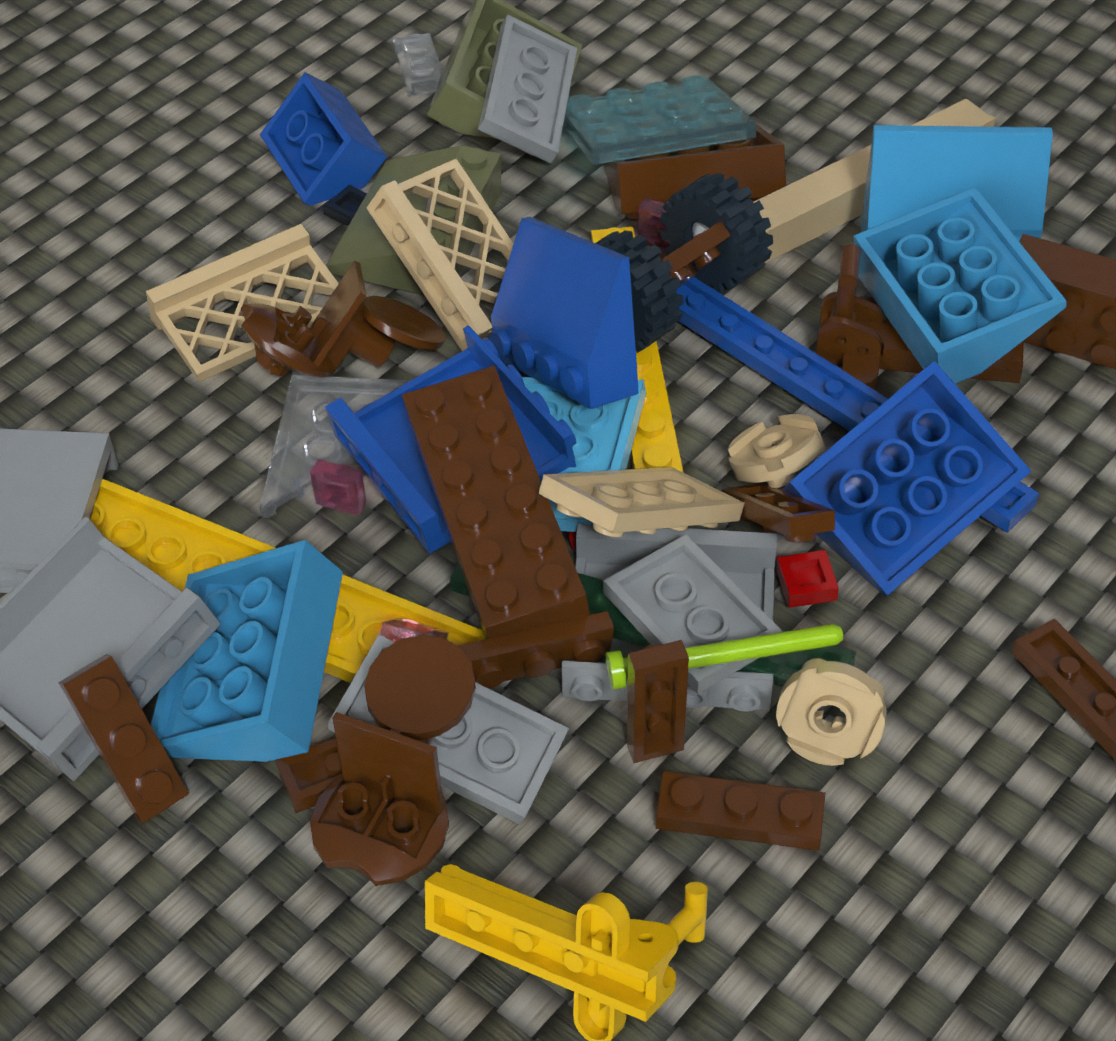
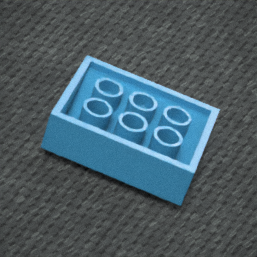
[861,125,1053,241]
[853,187,1067,384]
[151,540,343,762]

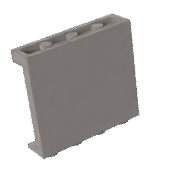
[0,428,118,593]
[0,517,221,782]
[562,523,777,712]

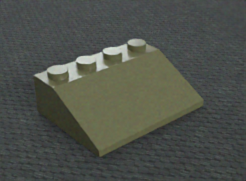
[427,0,582,139]
[326,145,501,295]

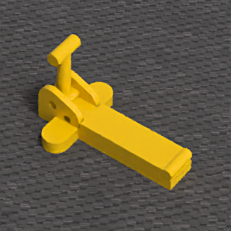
[425,864,708,1041]

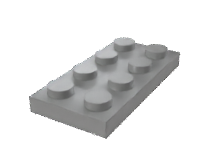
[478,14,577,163]
[328,635,569,825]

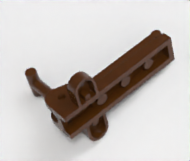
[816,244,1024,390]

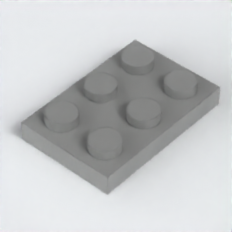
[603,534,783,694]

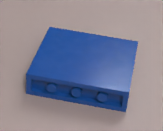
[325,325,576,554]

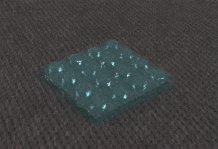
[563,76,756,165]

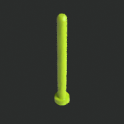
[606,624,843,690]

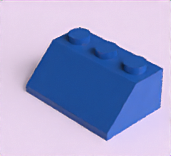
[260,72,387,206]

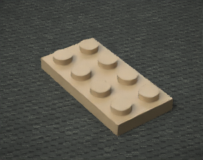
[539,467,744,537]

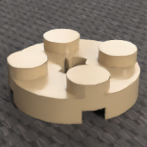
[728,414,826,488]
[776,658,887,766]

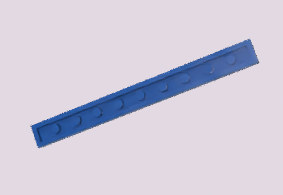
[675,277,1039,533]

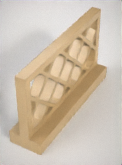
[367,159,513,351]
[146,224,339,383]

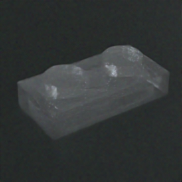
[393,33,443,97]

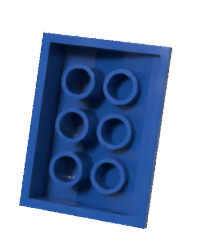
[490,217,639,409]
[782,361,1032,597]

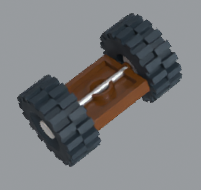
[596,173,773,353]

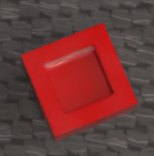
[776,550,839,608]

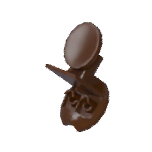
[241,260,446,378]
[310,635,476,886]

